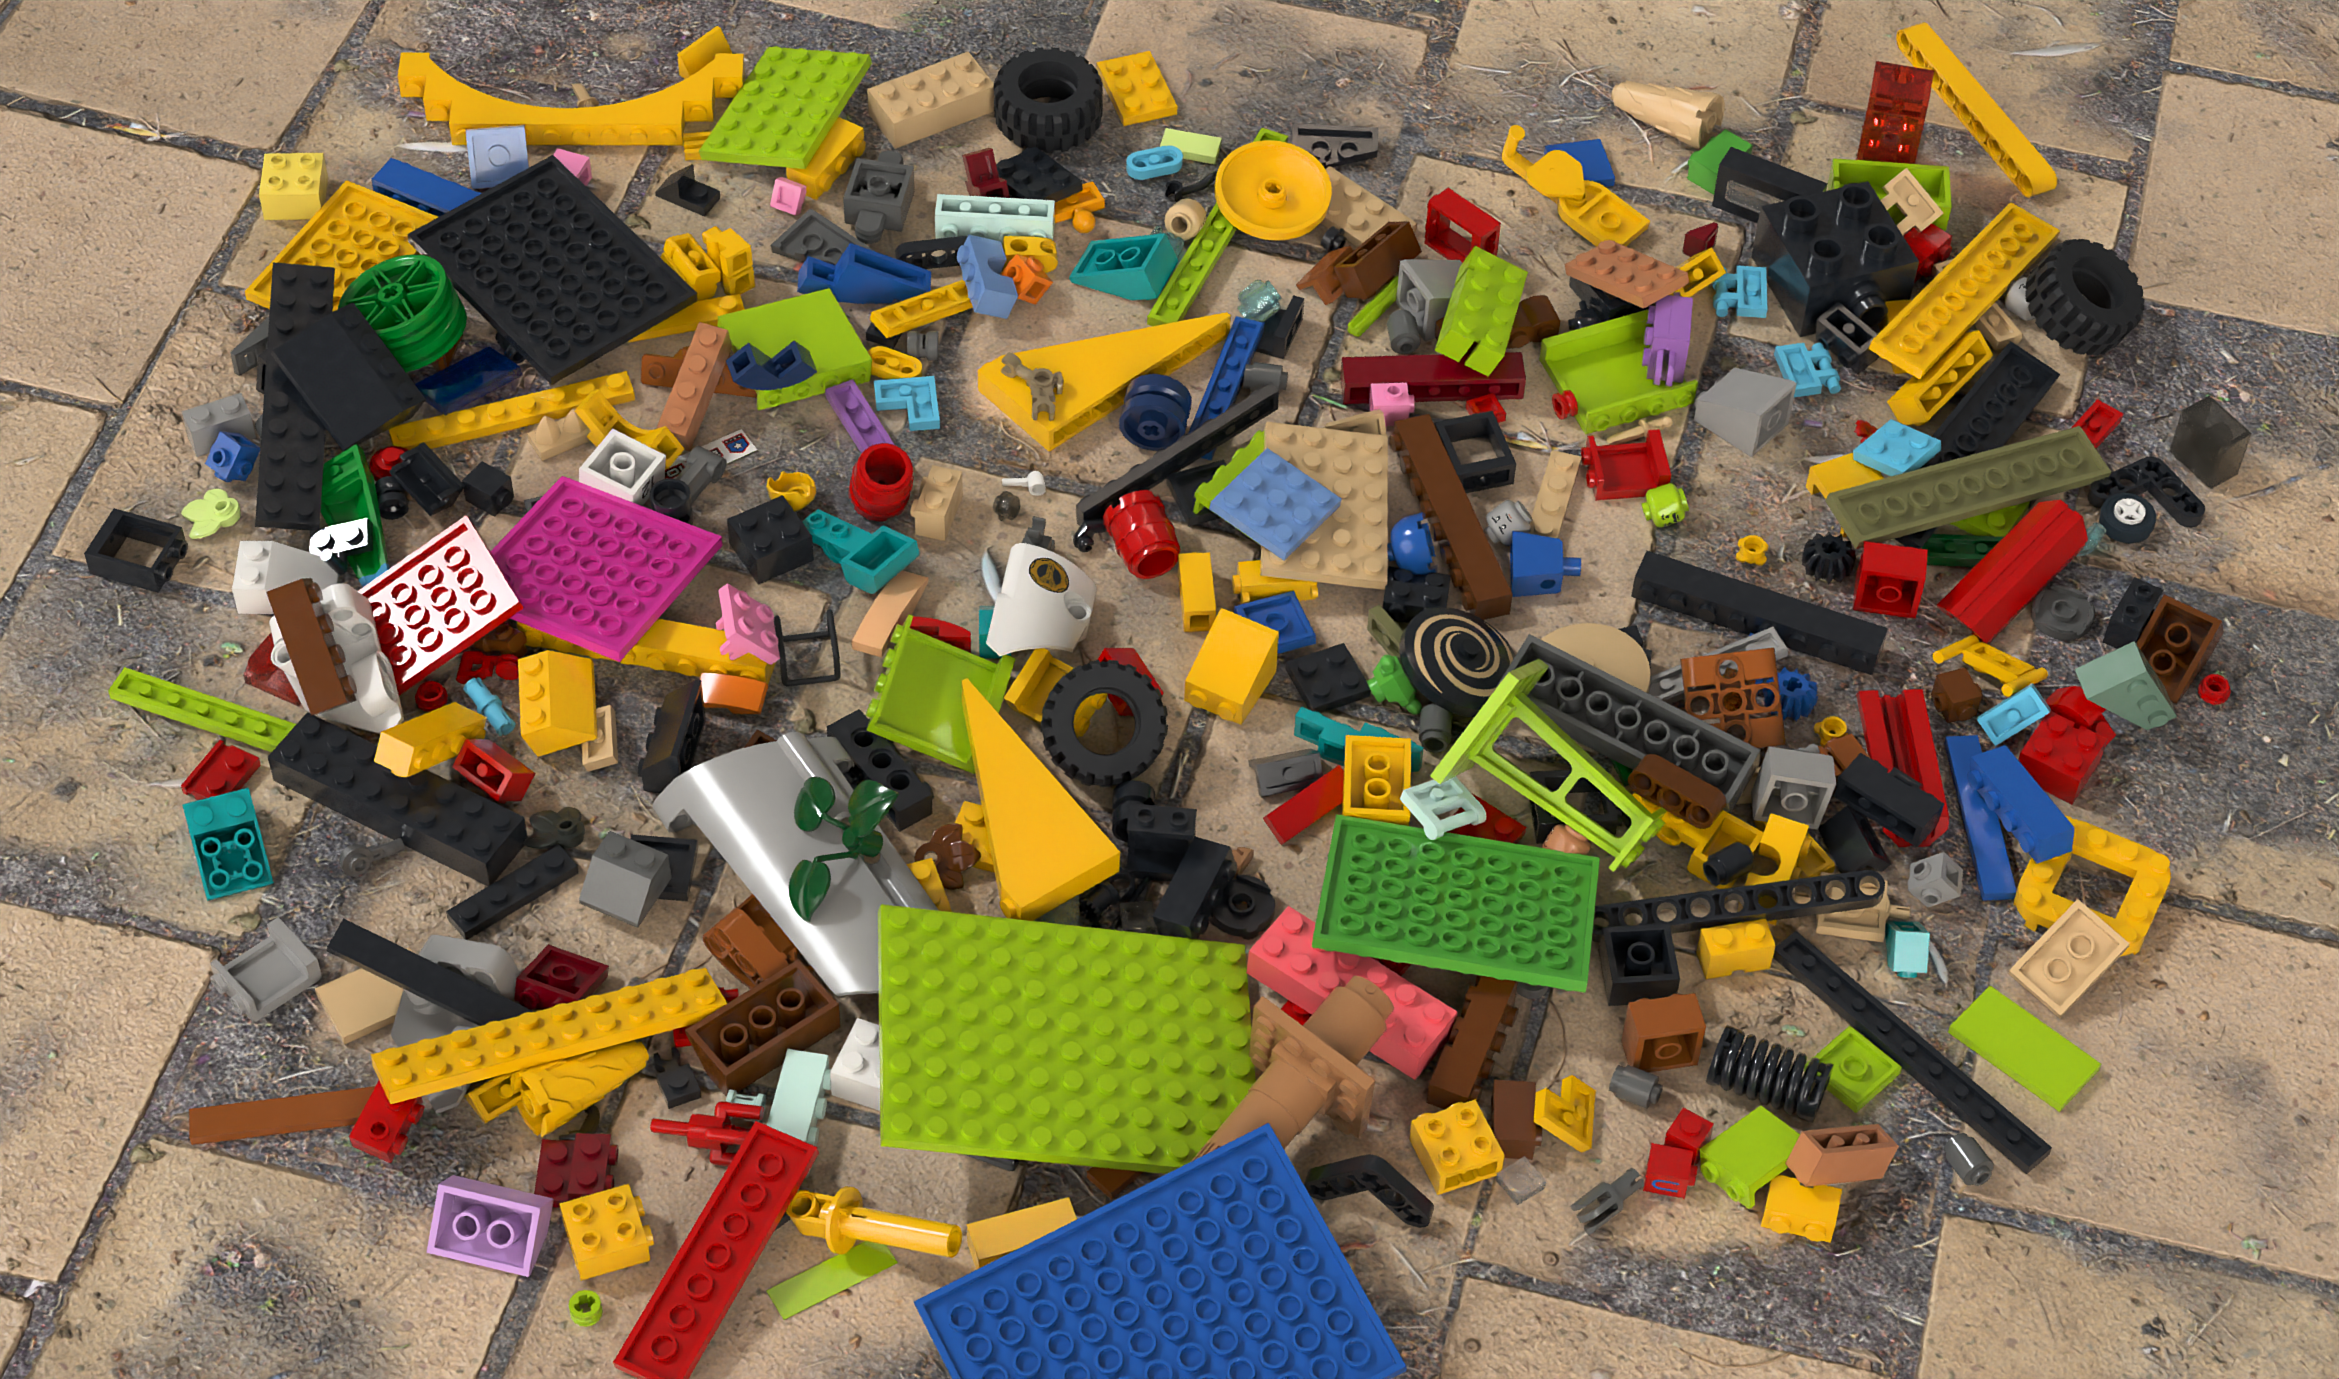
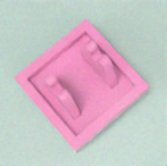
[716,583,780,665]

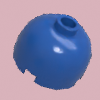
[1387,512,1438,575]

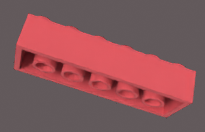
[1246,906,1458,1080]

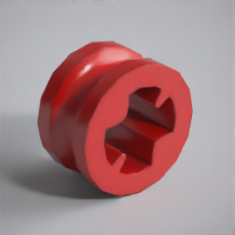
[1552,390,1578,420]

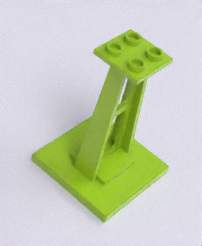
[1430,659,1667,872]

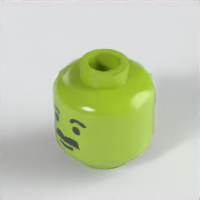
[1641,483,1689,528]

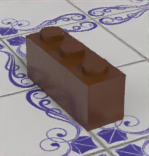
[1334,221,1422,300]

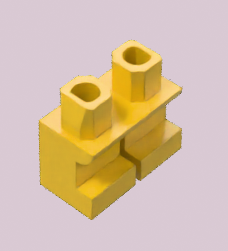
[702,226,755,296]

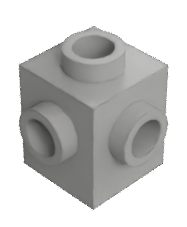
[1908,852,1963,908]

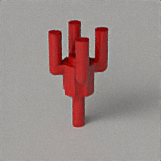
[650,1101,764,1167]

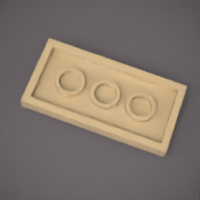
[1321,166,1417,247]

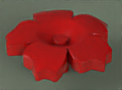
[1854,420,1878,443]

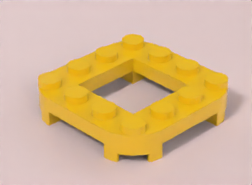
[2013,816,2171,957]

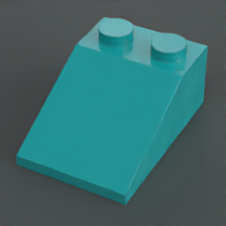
[1069,233,1179,301]

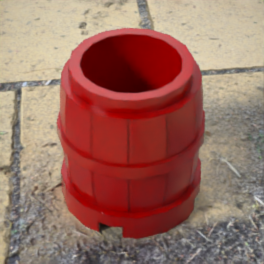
[848,443,914,522]
[1103,490,1180,579]

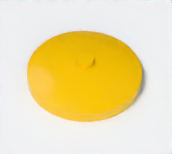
[1214,140,1332,241]

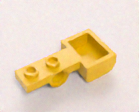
[1632,792,1764,889]

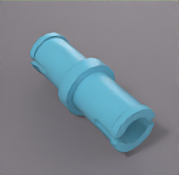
[463,677,516,736]

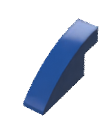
[797,243,931,304]

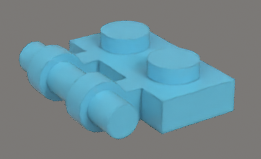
[1712,266,1768,318]
[1774,343,1841,398]

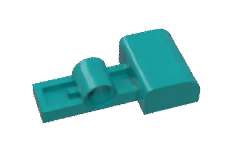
[802,509,920,594]

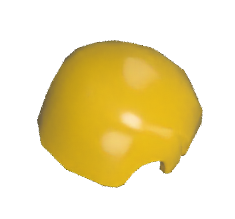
[766,471,816,511]

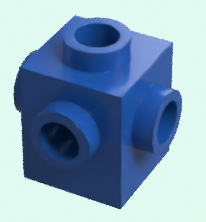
[205,431,260,482]

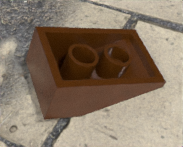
[2136,594,2224,704]

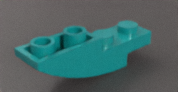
[1294,707,1424,772]

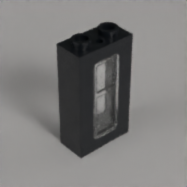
[1712,147,1828,224]

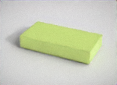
[1160,128,1222,164]

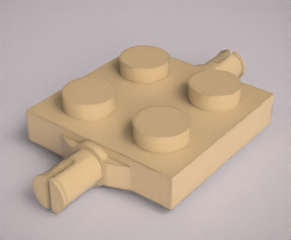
[1794,872,1910,942]

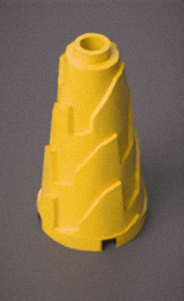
[511,1040,649,1137]

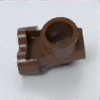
[474,622,527,658]

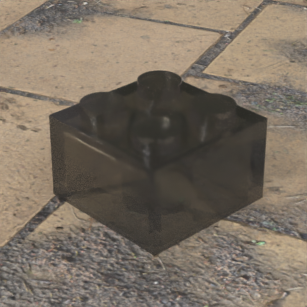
[2169,396,2252,489]

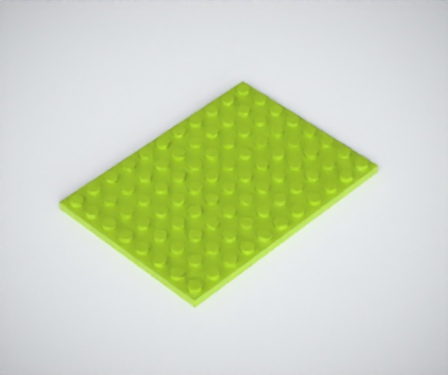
[878,904,1256,1174]

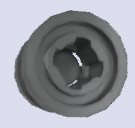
[907,331,938,361]

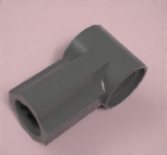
[676,445,727,503]

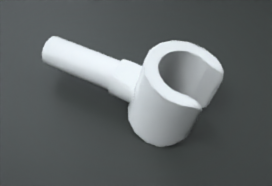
[1002,471,1046,496]

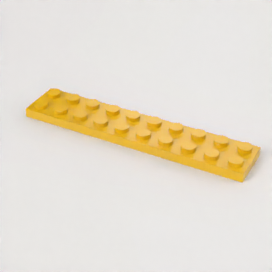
[1869,202,2061,379]
[371,967,727,1104]

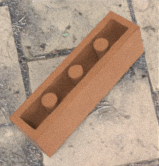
[657,322,732,452]

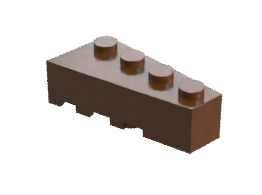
[1426,975,1519,1110]

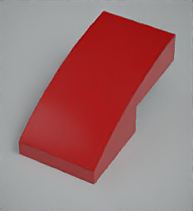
[907,616,971,653]

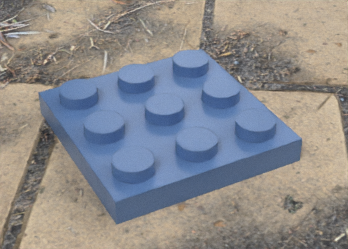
[1209,448,1342,561]

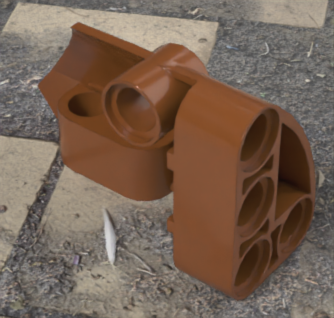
[702,893,815,989]

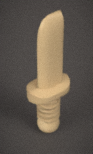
[571,83,599,108]
[1607,416,1673,445]

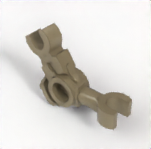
[1001,352,1064,421]

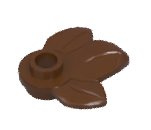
[914,823,981,890]

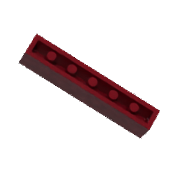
[1340,352,1526,404]

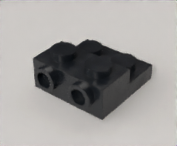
[1382,566,1451,623]

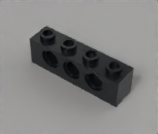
[827,709,934,832]

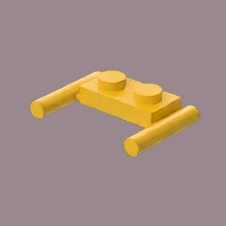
[1933,635,2048,697]

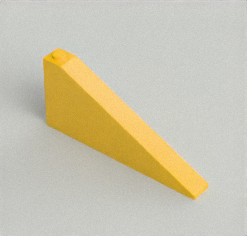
[978,312,1231,452]
[962,678,1120,921]

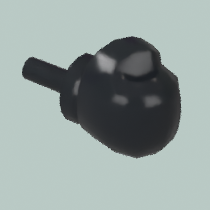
[1568,300,1601,331]

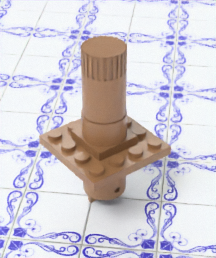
[1191,976,1394,1162]

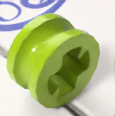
[568,1290,603,1327]

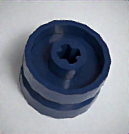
[1119,374,1192,451]

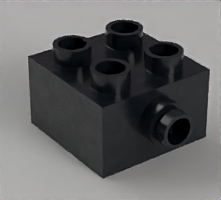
[1751,181,1919,337]

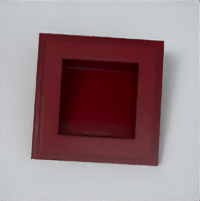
[1682,222,1719,257]

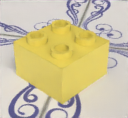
[259,153,328,220]

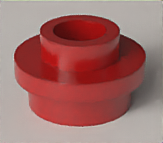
[2197,674,2231,704]
[415,681,448,712]

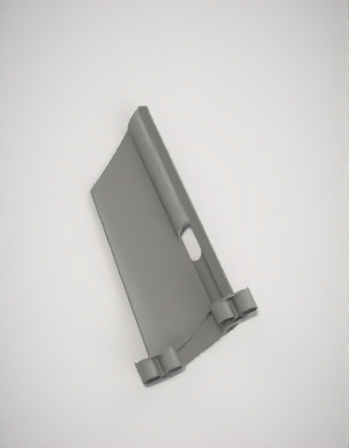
[653,732,939,996]

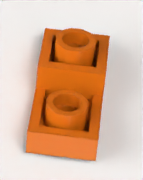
[700,673,769,714]

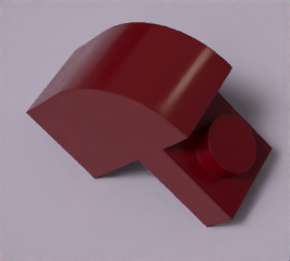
[962,148,1010,198]

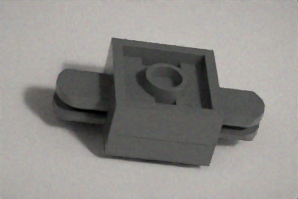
[843,151,915,244]

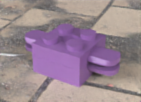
[1642,291,1693,387]

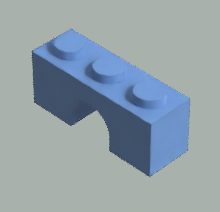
[957,235,1018,319]

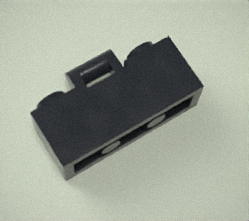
[1834,753,1944,847]

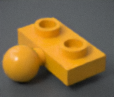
[1055,181,1105,234]

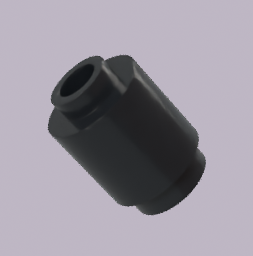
[1703,842,1754,886]

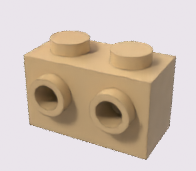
[911,465,963,541]

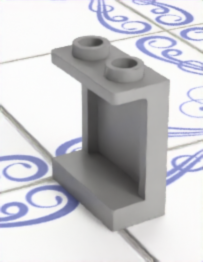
[210,917,322,1023]

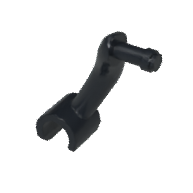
[1165,171,1217,202]

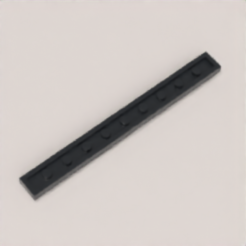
[1773,931,2052,1174]

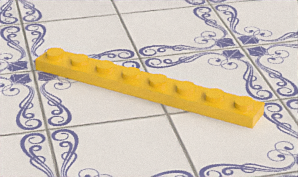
[388,371,635,450]

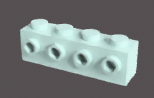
[935,194,1055,244]

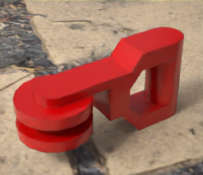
[456,651,520,684]

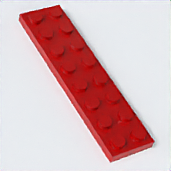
[613,1121,819,1379]

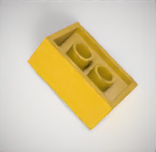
[518,650,598,757]

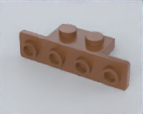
[641,346,757,398]

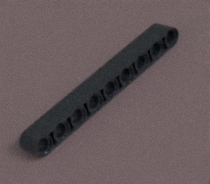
[1592,870,1885,943]

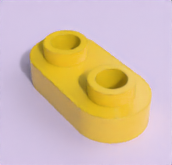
[867,346,922,380]

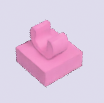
[770,177,807,215]

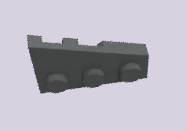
[770,208,874,265]

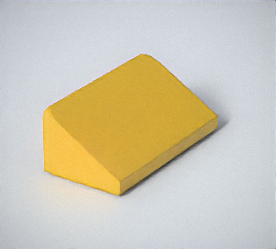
[677,26,732,79]
[465,1071,522,1124]

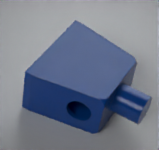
[1510,531,1581,597]

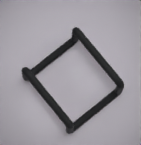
[774,609,841,687]

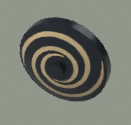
[1399,607,1516,717]

